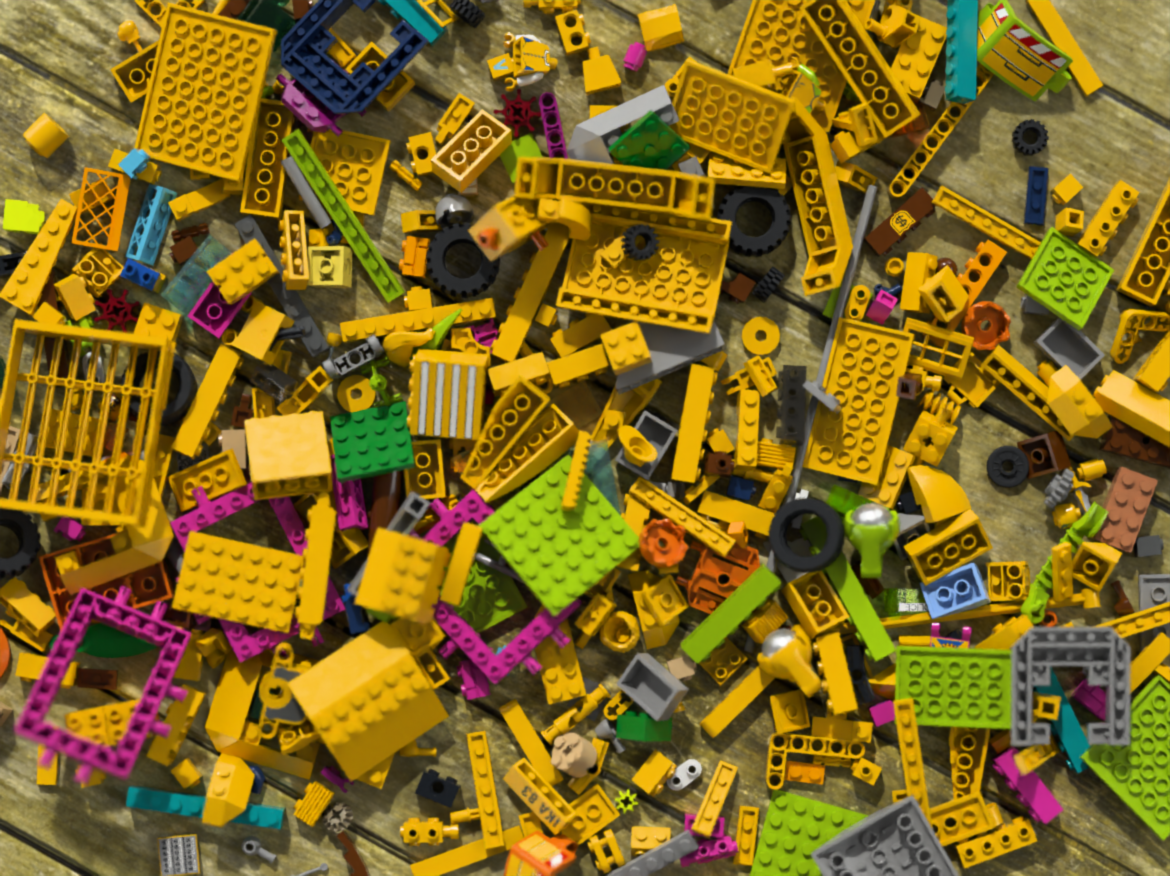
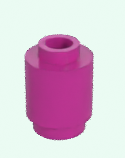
[623,42,648,72]

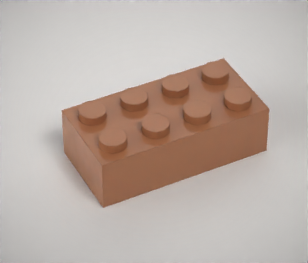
[1091,467,1158,553]

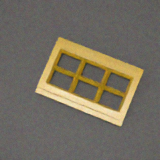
[903,317,974,381]

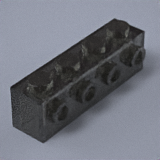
[776,365,807,446]

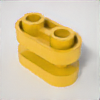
[588,829,626,874]

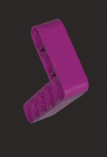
[539,92,569,159]

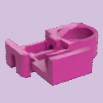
[464,319,498,355]

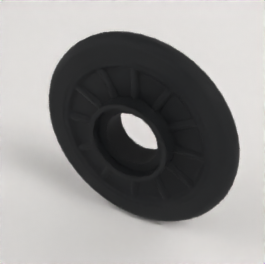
[986,446,1029,488]

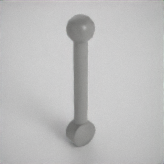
[291,863,328,876]

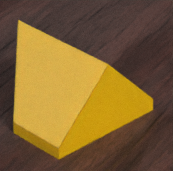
[868,663,896,700]

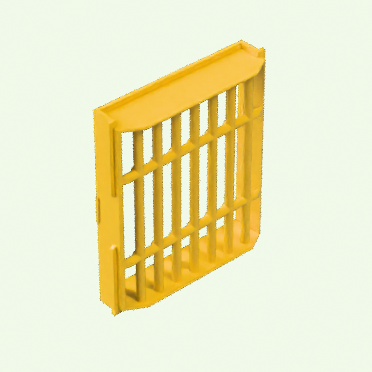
[0,319,176,528]

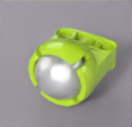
[843,503,900,578]

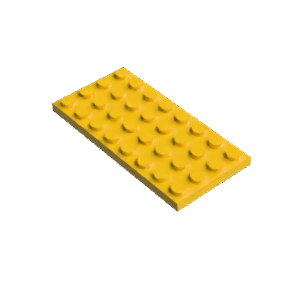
[802,317,915,485]

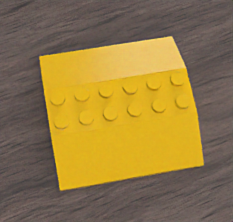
[287,621,449,781]

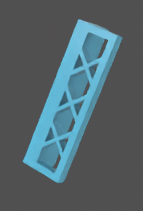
[125,184,177,266]

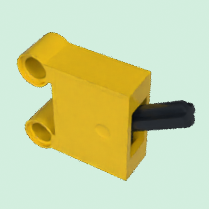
[222,295,306,365]

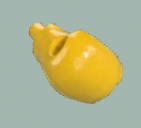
[117,20,143,52]

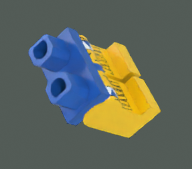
[120,258,167,294]

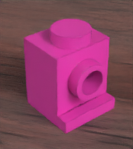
[53,515,86,542]

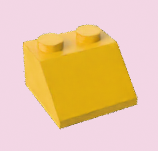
[1072,542,1122,592]

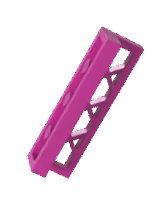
[329,455,368,531]

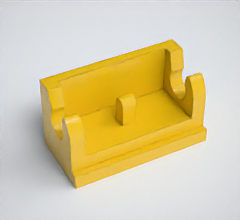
[252,387,276,419]
[574,593,617,636]

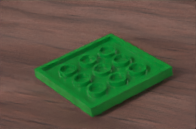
[330,401,415,483]

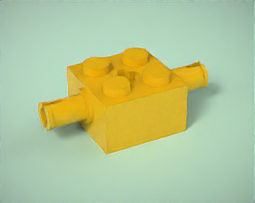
[732,60,794,89]
[903,403,958,467]

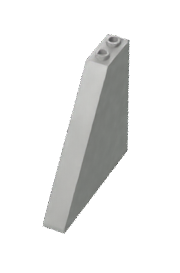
[616,320,726,395]

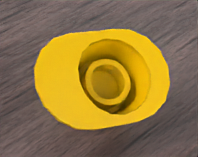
[618,425,657,467]

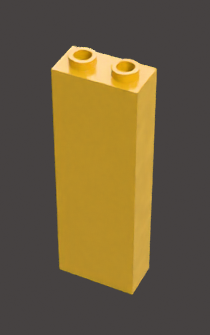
[1093,370,1170,447]

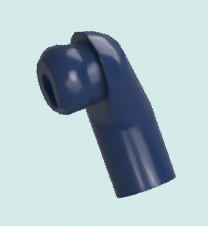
[326,219,344,246]
[874,284,902,297]
[249,765,265,794]

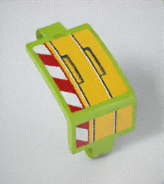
[977,0,1073,101]

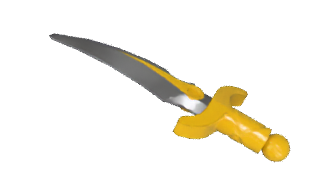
[1065,467,1102,529]

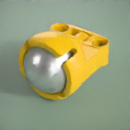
[757,626,824,698]

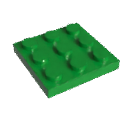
[608,110,690,170]

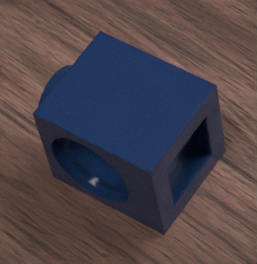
[726,476,756,501]

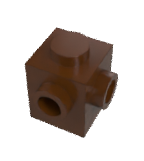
[704,451,734,478]

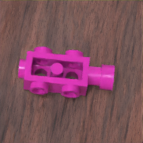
[680,835,739,868]

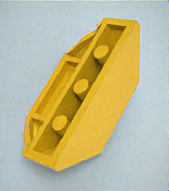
[1047,365,1113,438]
[628,570,680,650]
[202,753,255,828]

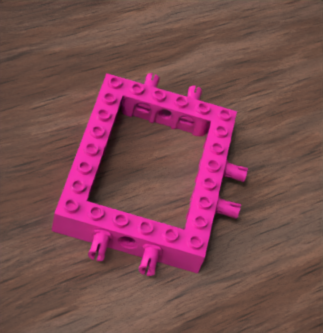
[170,482,345,663]
[407,489,582,684]
[15,586,191,785]

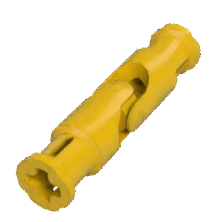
[540,683,611,745]

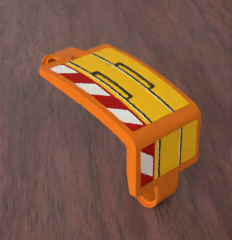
[503,831,578,876]

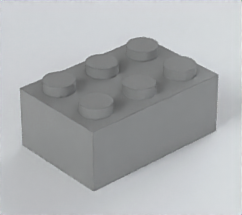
[1033,317,1105,380]
[615,411,678,481]
[617,653,689,721]

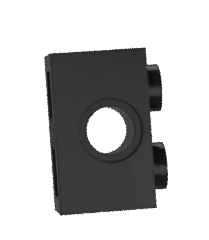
[415,769,460,808]

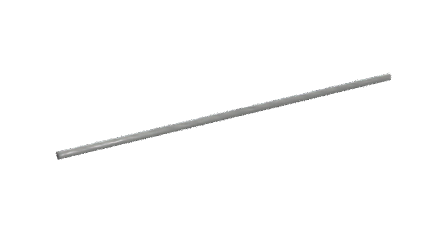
[744,185,878,653]

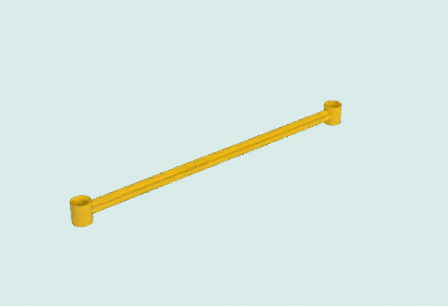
[793,588,1101,642]

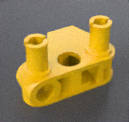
[864,0,920,49]

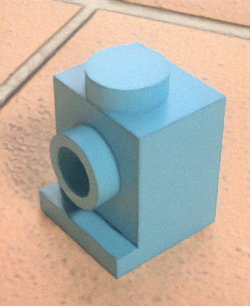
[118,148,150,179]

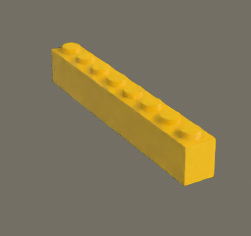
[490,222,571,363]
[340,298,497,344]

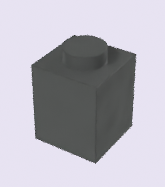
[1133,535,1164,557]

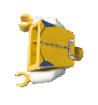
[503,33,558,92]

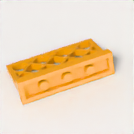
[72,167,131,252]

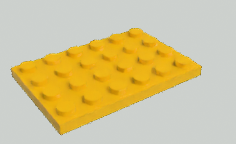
[669,59,796,174]
[172,531,304,633]

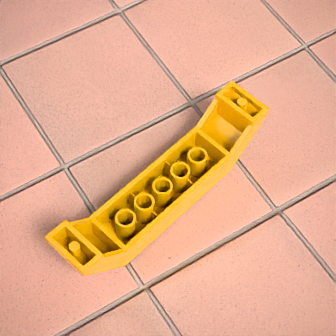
[782,97,853,296]
[514,157,715,219]

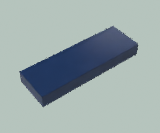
[1023,166,1049,226]

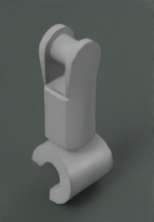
[631,480,686,500]

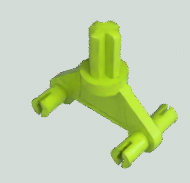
[360,357,403,408]

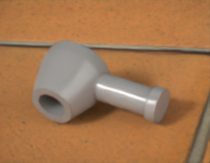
[595,718,626,754]
[242,836,277,864]

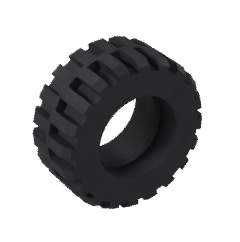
[717,186,791,257]
[426,223,500,298]
[0,507,41,581]

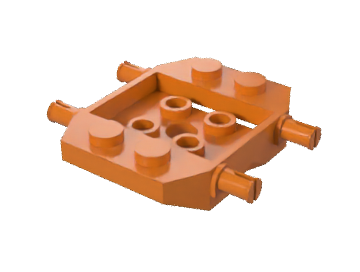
[675,540,760,614]

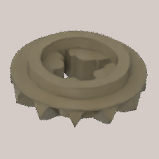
[322,802,353,832]

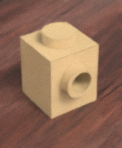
[666,655,697,682]

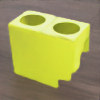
[3,199,45,235]

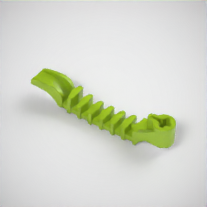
[1021,502,1108,623]

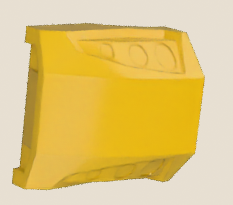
[638,4,684,52]
[72,243,124,298]
[986,561,1030,601]
[276,720,320,756]

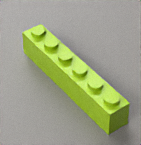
[680,563,781,664]

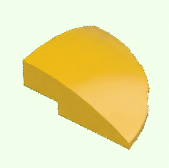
[907,465,971,523]

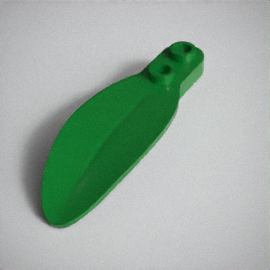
[50,623,158,658]

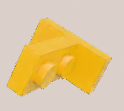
[832,102,878,147]

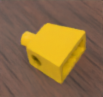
[583,47,621,95]

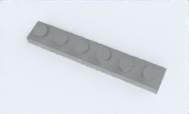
[604,829,699,876]

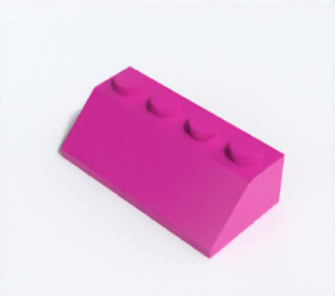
[188,253,253,339]

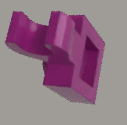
[321,765,355,793]

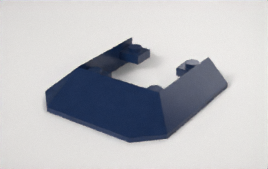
[281,0,429,114]

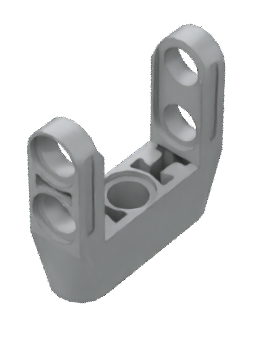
[323,335,384,380]

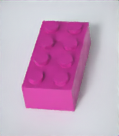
[992,746,1064,824]

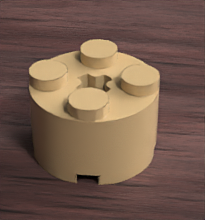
[551,733,597,778]

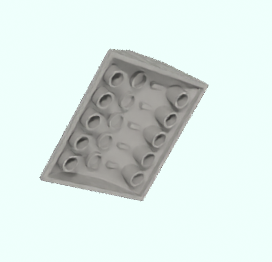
[810,795,959,876]

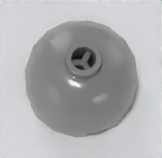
[435,193,474,228]

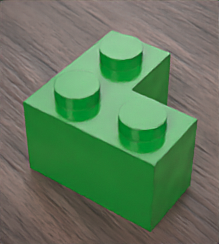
[616,711,672,741]

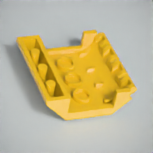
[355,528,451,624]

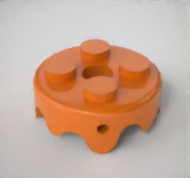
[961,301,1011,350]
[639,519,688,568]

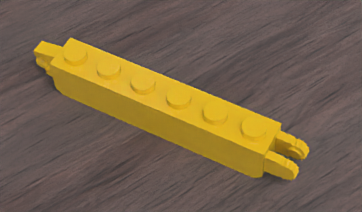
[295,491,336,639]

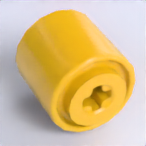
[23,112,70,158]

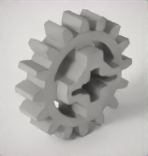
[1043,468,1074,508]

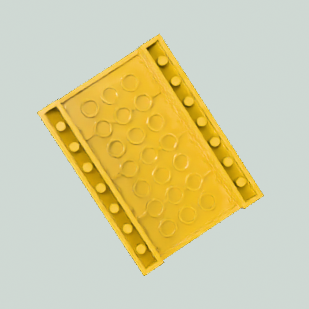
[556,201,732,334]

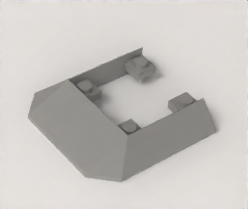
[567,85,706,177]
[1011,627,1130,745]

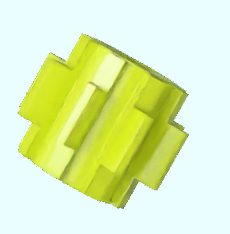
[614,789,638,814]

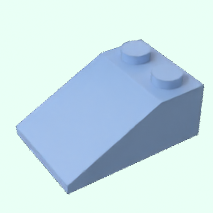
[920,562,991,619]

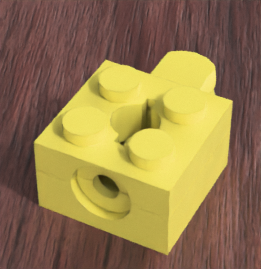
[307,246,353,288]

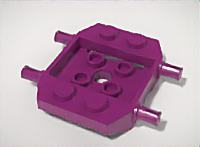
[276,59,367,137]

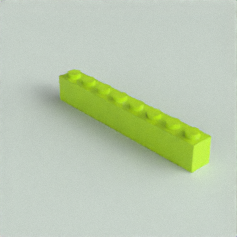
[799,516,896,662]

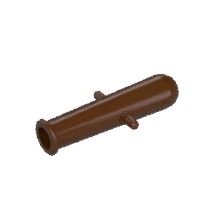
[358,470,404,558]

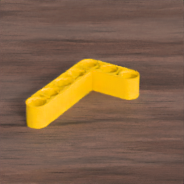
[765,732,865,790]

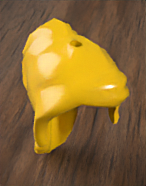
[383,328,435,367]

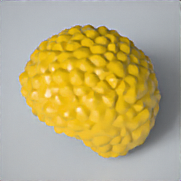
[599,611,640,653]

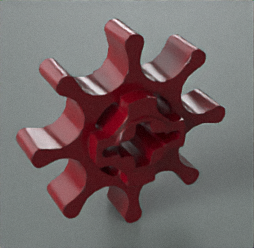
[493,89,542,138]
[94,289,141,333]

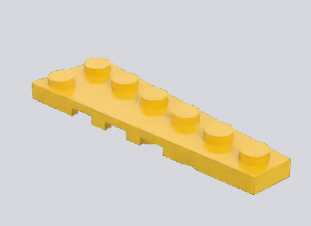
[0,199,78,316]

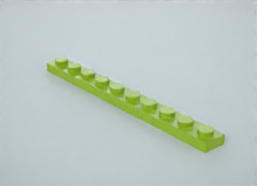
[282,129,405,303]

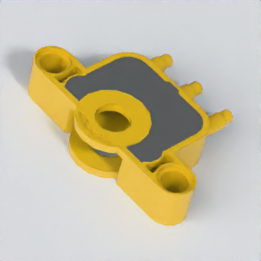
[259,642,311,739]

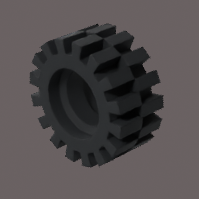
[449,0,486,28]
[1012,119,1049,156]
[621,224,659,261]
[752,266,785,303]

